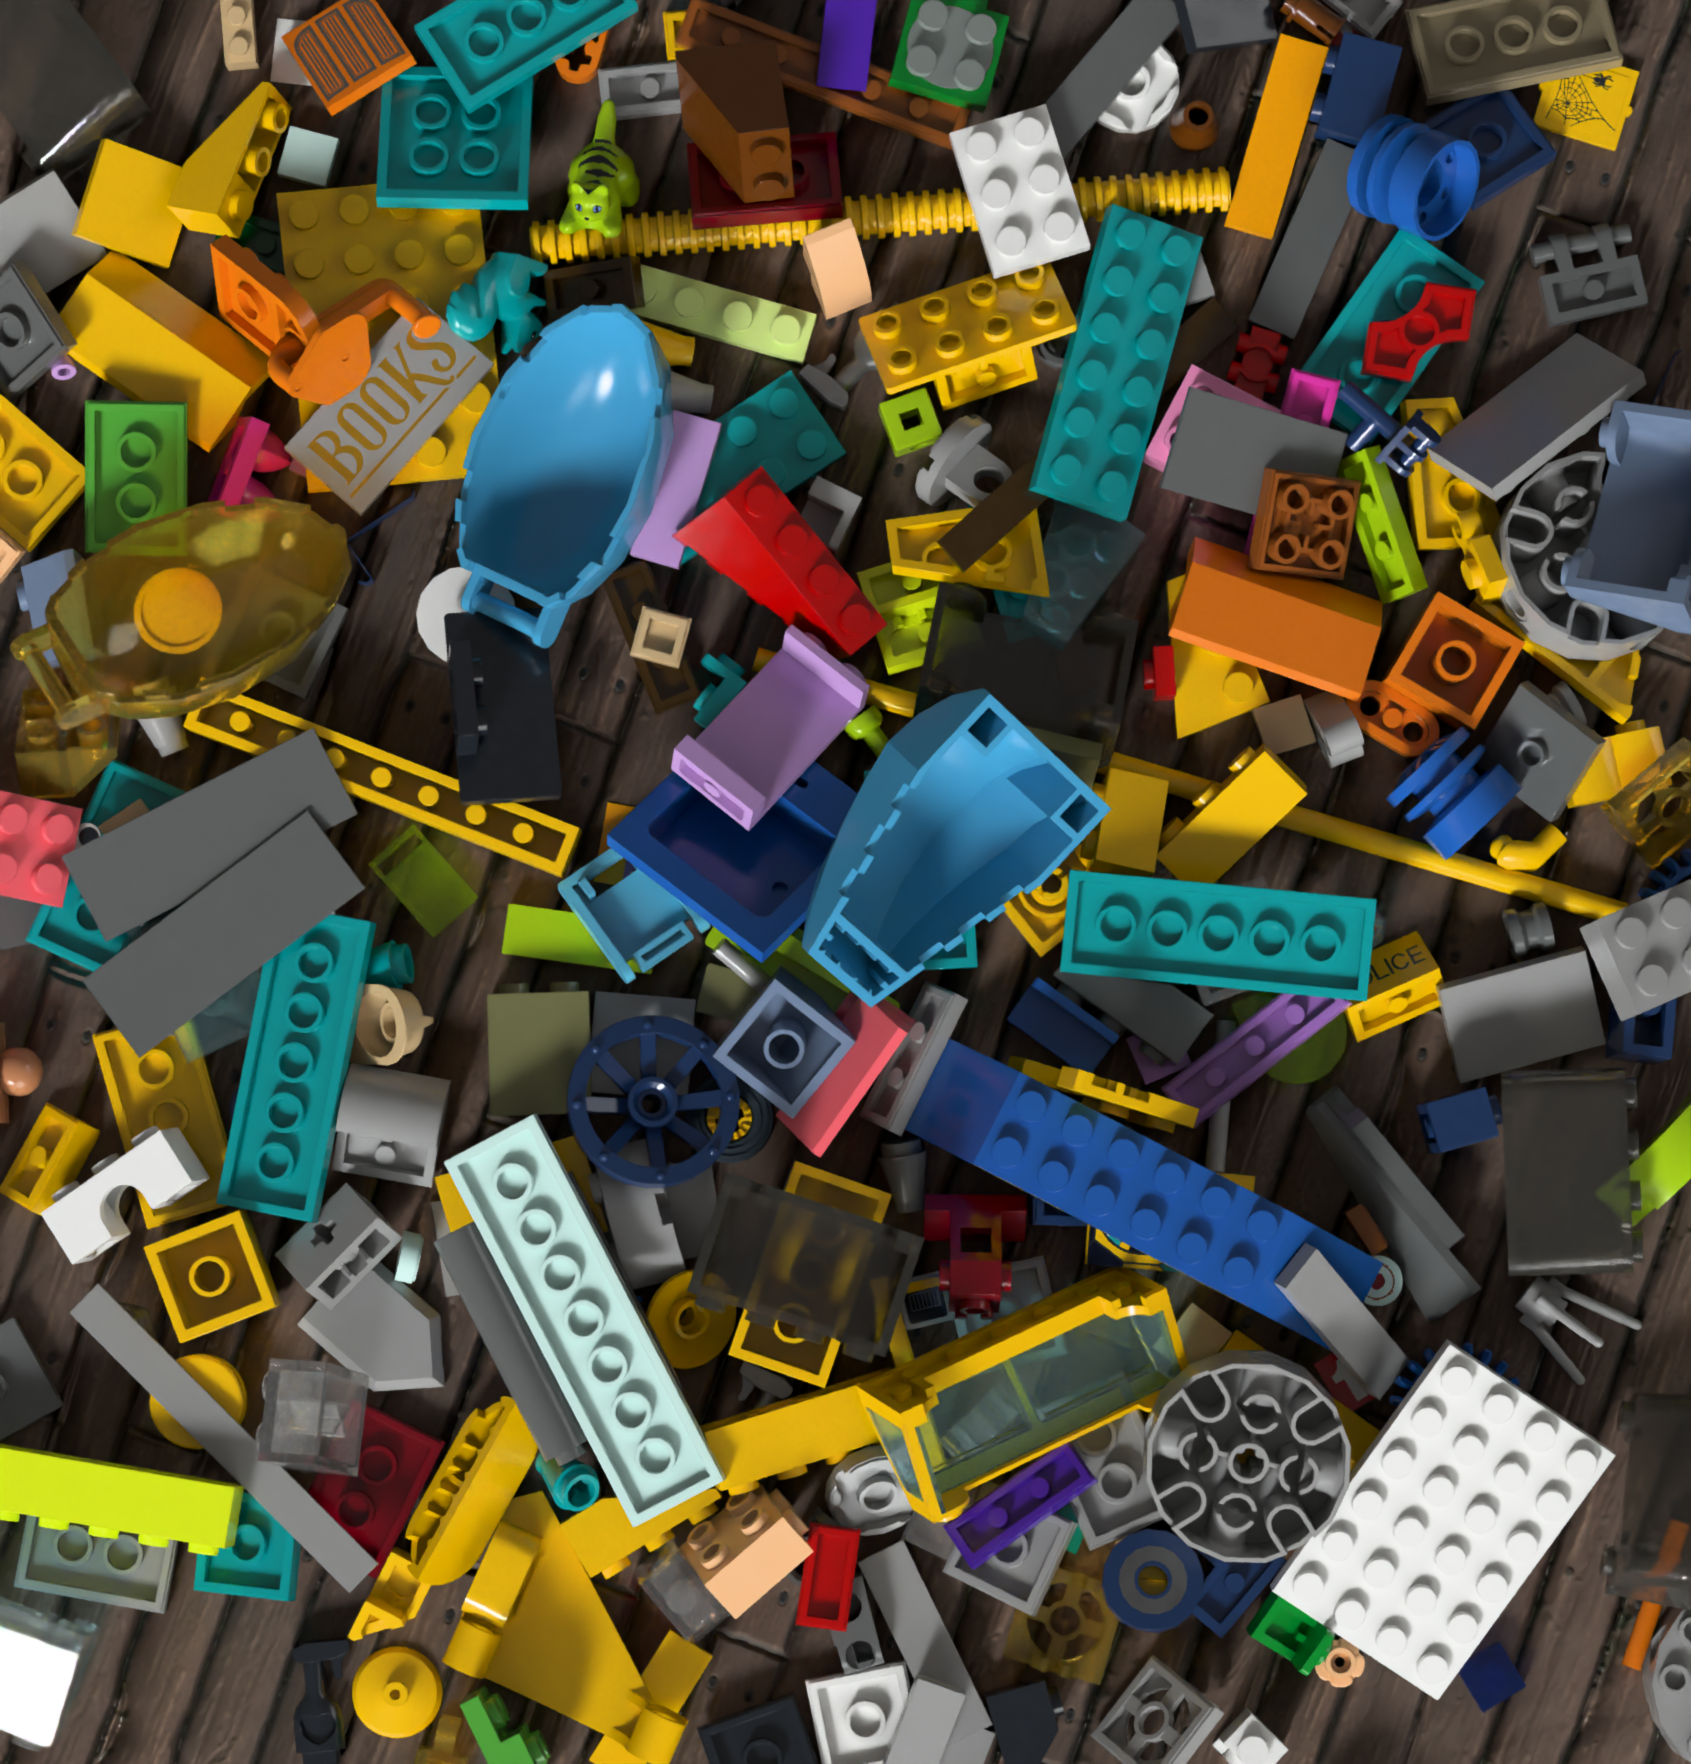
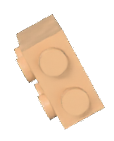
[680,1481,814,1619]

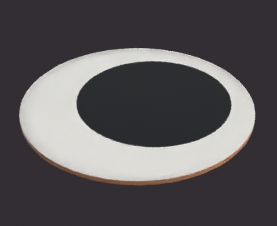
[75,823,101,849]

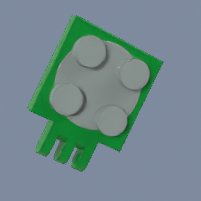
[887,0,1010,113]

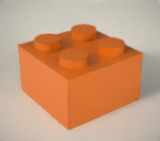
[1381,591,1525,732]

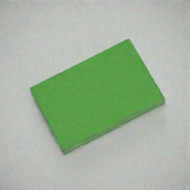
[85,400,188,554]

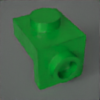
[1246,1592,1335,1676]

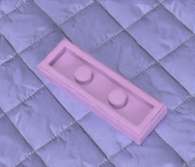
[630,409,722,570]

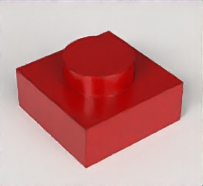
[1142,645,1176,702]

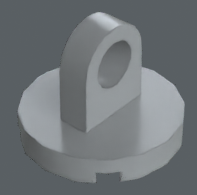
[915,414,1012,508]

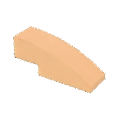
[803,218,872,320]

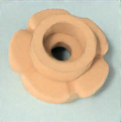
[1315,1637,1365,1687]

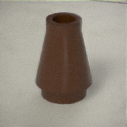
[1169,100,1219,152]

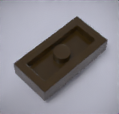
[543,256,645,322]

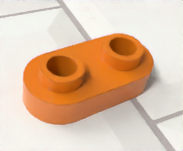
[1345,680,1440,758]

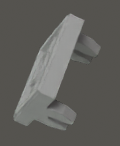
[1090,1655,1225,1764]

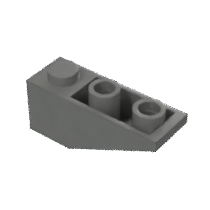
[1052,967,1213,1067]

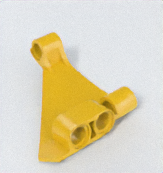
[441,1490,689,1764]

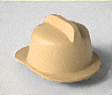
[350,984,434,1065]

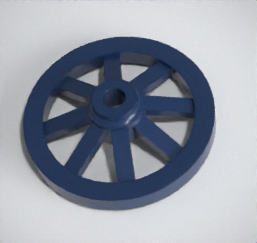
[566,1015,740,1188]

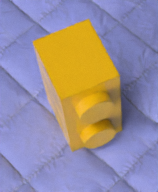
[1080,767,1169,877]

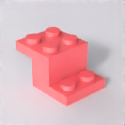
[0,790,83,908]

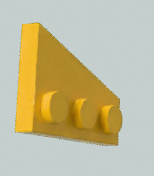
[1400,397,1500,552]
[1166,574,1270,741]

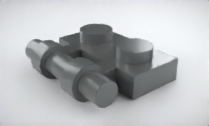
[1529,223,1649,328]

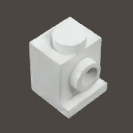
[1212,1707,1288,1764]

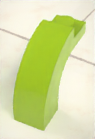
[1594,1091,1691,1229]

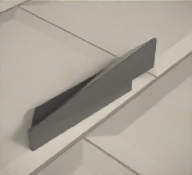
[1306,1084,1481,1321]

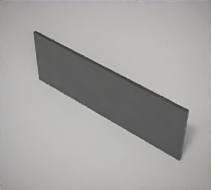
[61,728,358,942]
[82,810,365,1058]

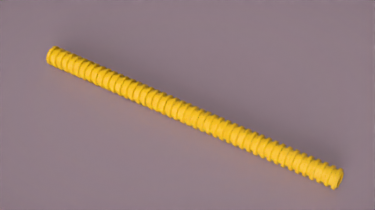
[529,166,1231,265]

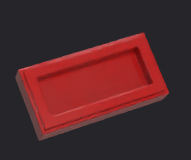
[795,1522,861,1632]

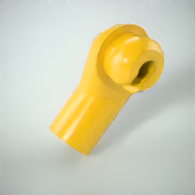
[1490,823,1567,872]

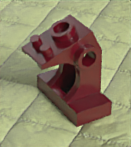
[924,1194,1027,1320]

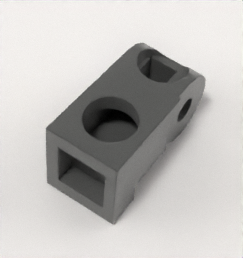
[830,1569,884,1675]

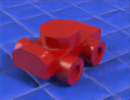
[1226,326,1288,400]

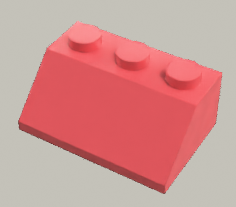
[776,991,916,1158]

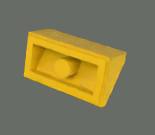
[0,1102,100,1216]

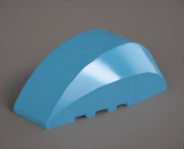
[802,688,1111,1007]

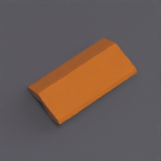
[1168,537,1383,702]

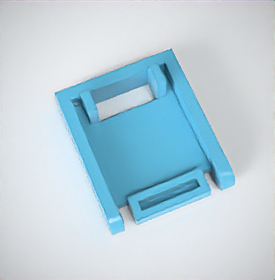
[558,848,710,984]

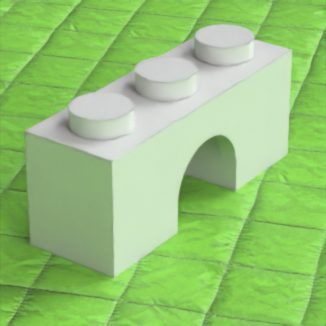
[41,1125,210,1265]

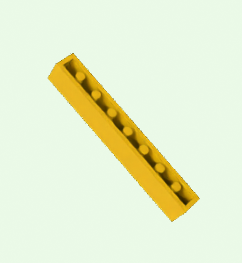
[183,679,583,879]

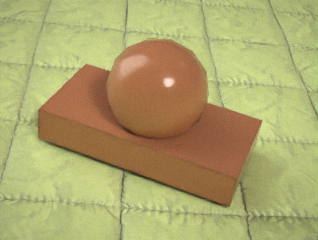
[0,1022,43,1124]

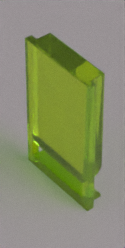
[368,824,479,938]

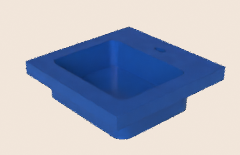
[607,761,858,963]

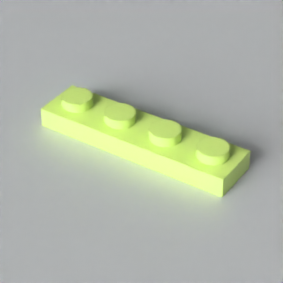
[631,264,817,365]

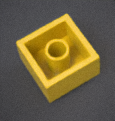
[143,1210,282,1343]

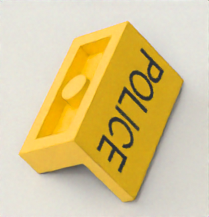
[1344,931,1444,1042]

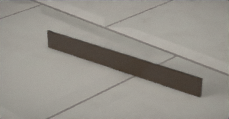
[937,297,1238,573]

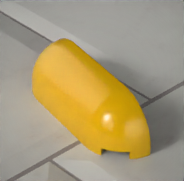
[405,1396,538,1585]

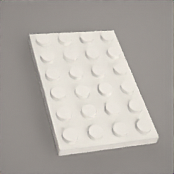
[1270,1339,1616,1700]

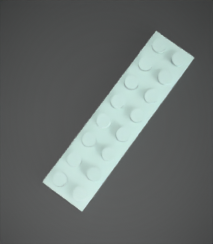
[444,1114,726,1528]

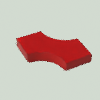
[1360,282,1477,383]

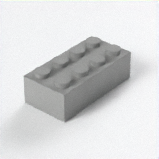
[1579,879,1691,1022]

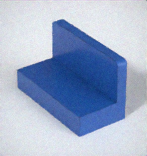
[1006,977,1120,1073]

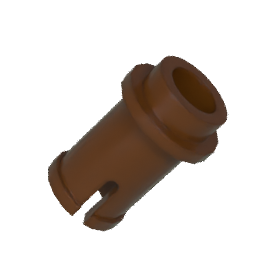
[1280,0,1347,46]

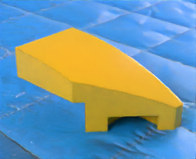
[347,1546,432,1641]

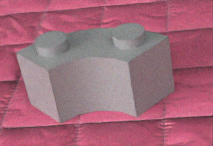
[588,1139,686,1290]

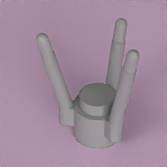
[1514,1275,1642,1385]

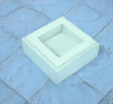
[277,126,340,189]

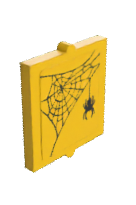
[1533,66,1639,151]

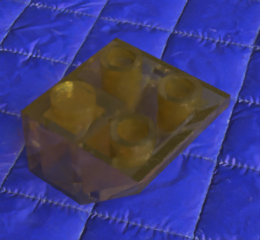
[15,683,125,799]

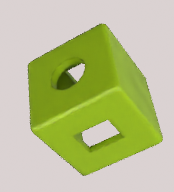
[878,387,943,457]

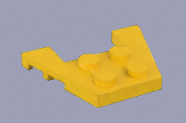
[1007,1055,1199,1133]

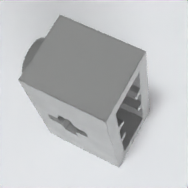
[275,1182,402,1310]

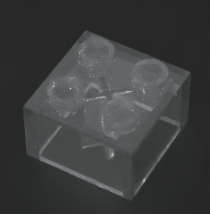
[256,1358,369,1477]

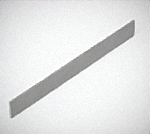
[69,1284,379,1593]

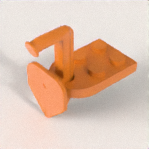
[210,234,441,405]

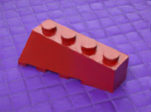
[672,466,888,660]

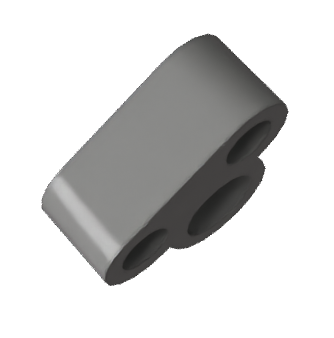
[1303,691,1364,768]

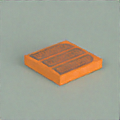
[281,0,417,116]

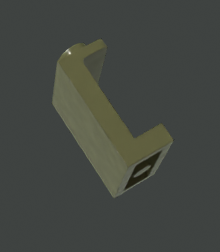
[487,982,594,1117]

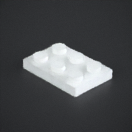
[949,104,1091,279]

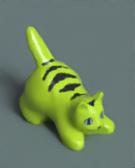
[559,98,640,238]

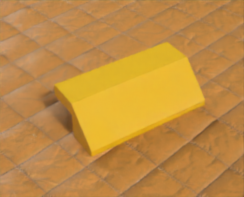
[59,250,269,453]

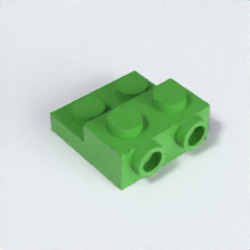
[460,1685,551,1764]

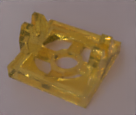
[1600,737,1691,870]
[1002,1565,1119,1685]

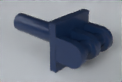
[1337,380,1441,477]

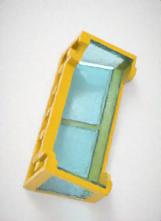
[857,1267,1189,1523]

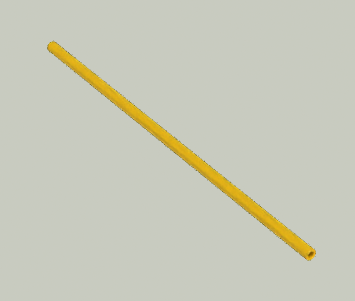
[752,647,1628,920]

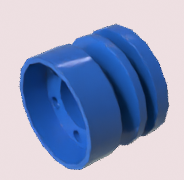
[1346,114,1480,241]
[1386,725,1522,861]

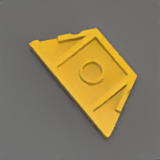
[1469,596,1641,725]

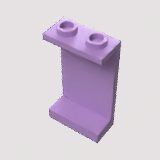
[671,624,870,831]

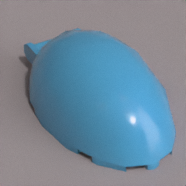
[455,304,674,648]

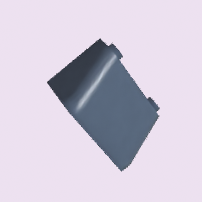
[1561,400,1691,635]

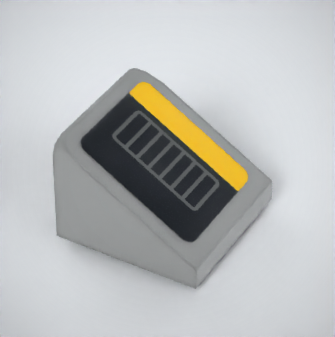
[893,1271,954,1331]

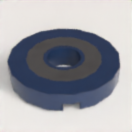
[1101,1529,1204,1633]

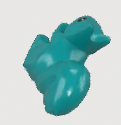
[446,252,548,354]

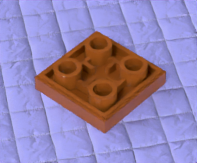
[1247,467,1361,580]

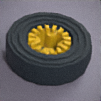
[684,1074,775,1164]

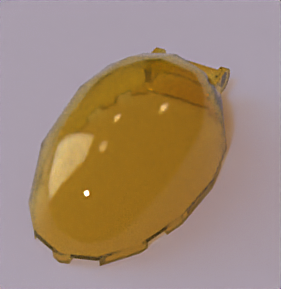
[10,496,352,730]

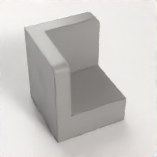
[801,476,862,558]

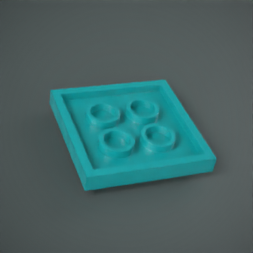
[376,67,534,210]

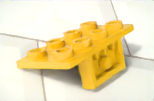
[859,262,1078,411]

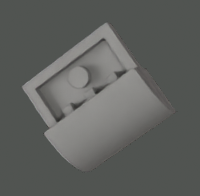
[332,1063,451,1188]

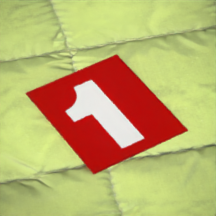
[1313,1352,1375,1411]

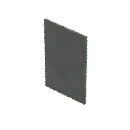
[1159,386,1348,515]

